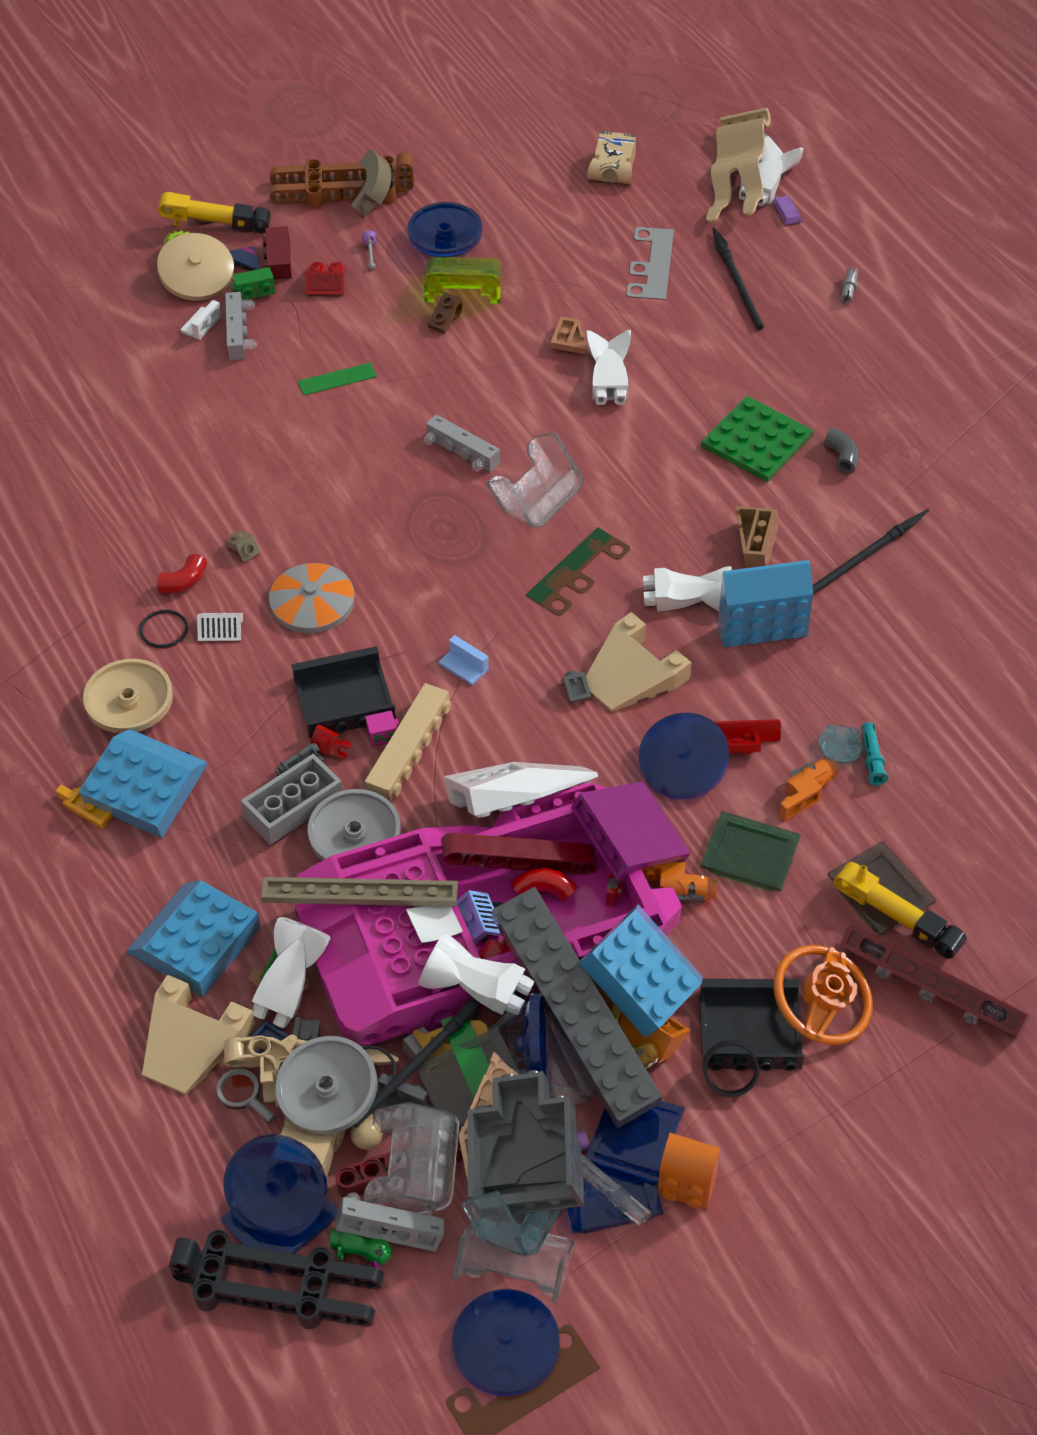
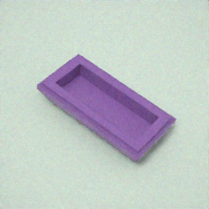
[772,195,802,225]

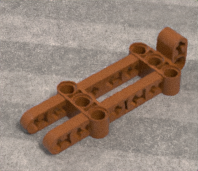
[269,152,414,208]

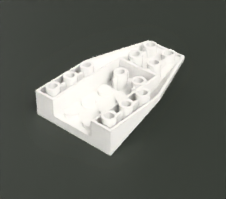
[443,762,598,818]

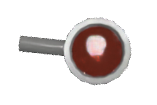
[216,1068,276,1123]

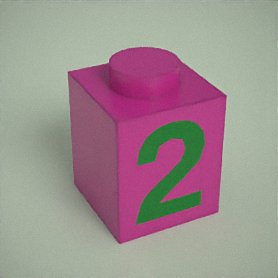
[365,711,400,747]

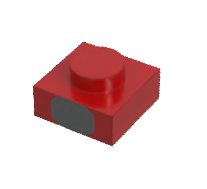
[605,873,623,907]

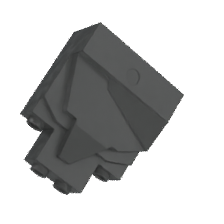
[468,1070,584,1218]

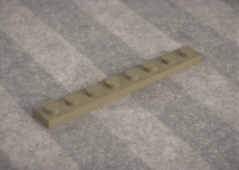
[261,877,458,907]

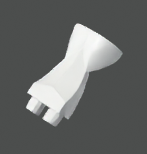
[739,136,804,206]
[587,330,631,405]
[643,566,732,611]
[252,917,330,1028]
[418,932,535,1015]

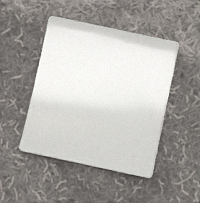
[406,906,463,943]

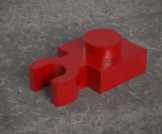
[310,725,351,759]

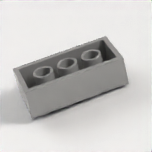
[241,754,342,845]

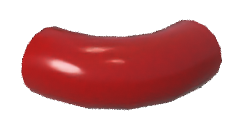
[157,554,207,594]
[511,868,578,902]

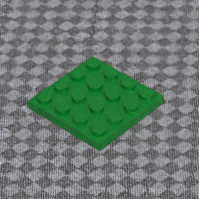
[701,396,814,483]

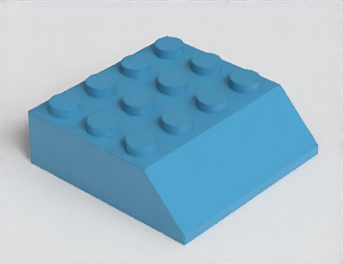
[717,560,813,647]
[79,729,208,838]
[127,880,261,997]
[578,904,703,1037]

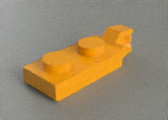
[56,784,113,829]

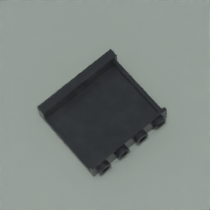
[291,646,396,738]
[699,979,804,1071]

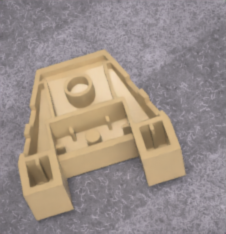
[586,612,692,712]
[142,975,256,1095]

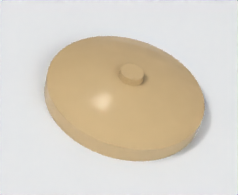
[157,233,234,301]
[83,659,173,734]

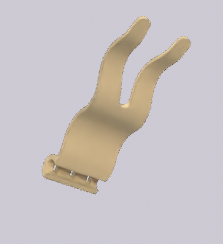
[706,107,771,223]

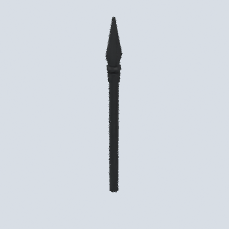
[712,227,764,330]
[812,509,929,595]
[353,999,483,1128]

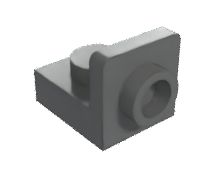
[560,670,592,703]

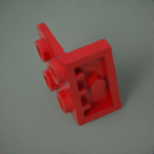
[305,262,346,295]

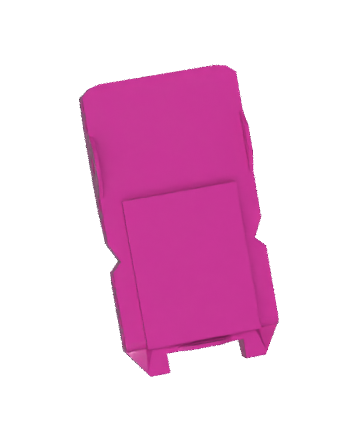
[294,783,682,1046]

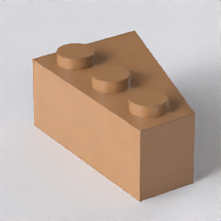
[736,506,779,568]

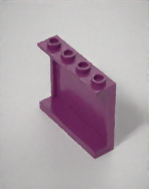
[570,782,691,881]

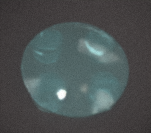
[819,725,864,763]

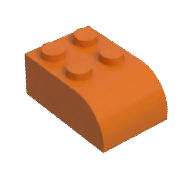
[658,1133,720,1209]

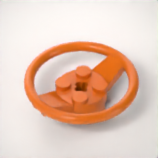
[773,945,873,1045]

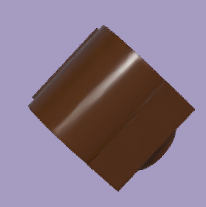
[427,292,463,334]

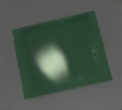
[700,811,801,891]

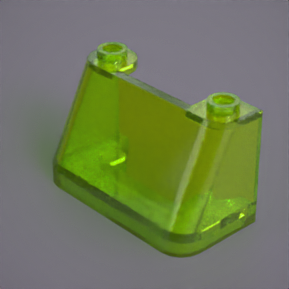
[423,257,503,304]

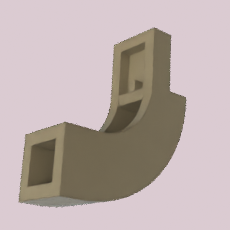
[351,148,391,217]

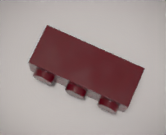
[262,226,292,279]

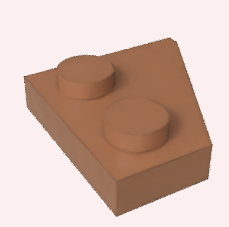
[550,317,587,355]

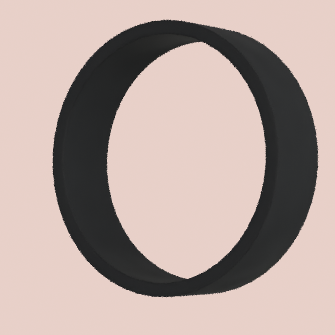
[703,1040,759,1097]

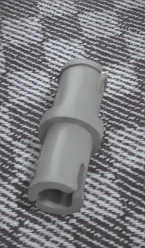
[840,268,859,304]

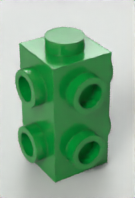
[230,267,276,300]

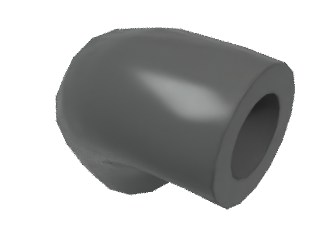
[824,427,859,474]

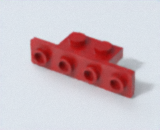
[691,719,781,755]

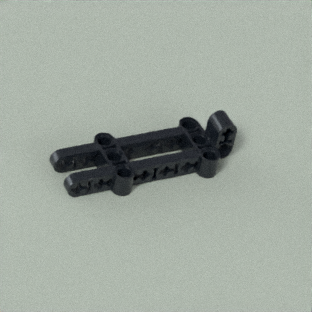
[169,1230,384,1329]

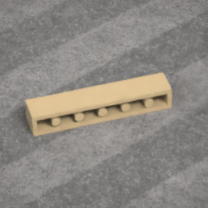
[365,683,451,802]

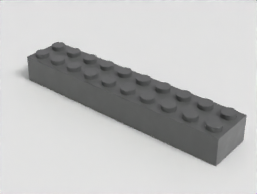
[492,887,662,1128]

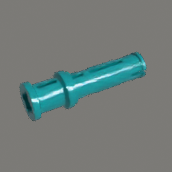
[861,722,888,786]

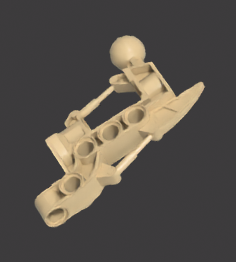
[224,1035,399,1151]

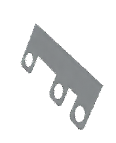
[627,227,674,299]

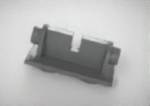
[275,743,324,775]

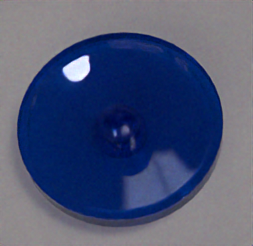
[408,202,482,257]
[638,713,730,799]
[517,993,547,1078]
[223,1134,327,1238]
[452,1289,560,1396]

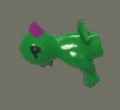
[330,1228,392,1269]

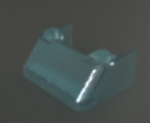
[461,1191,561,1257]

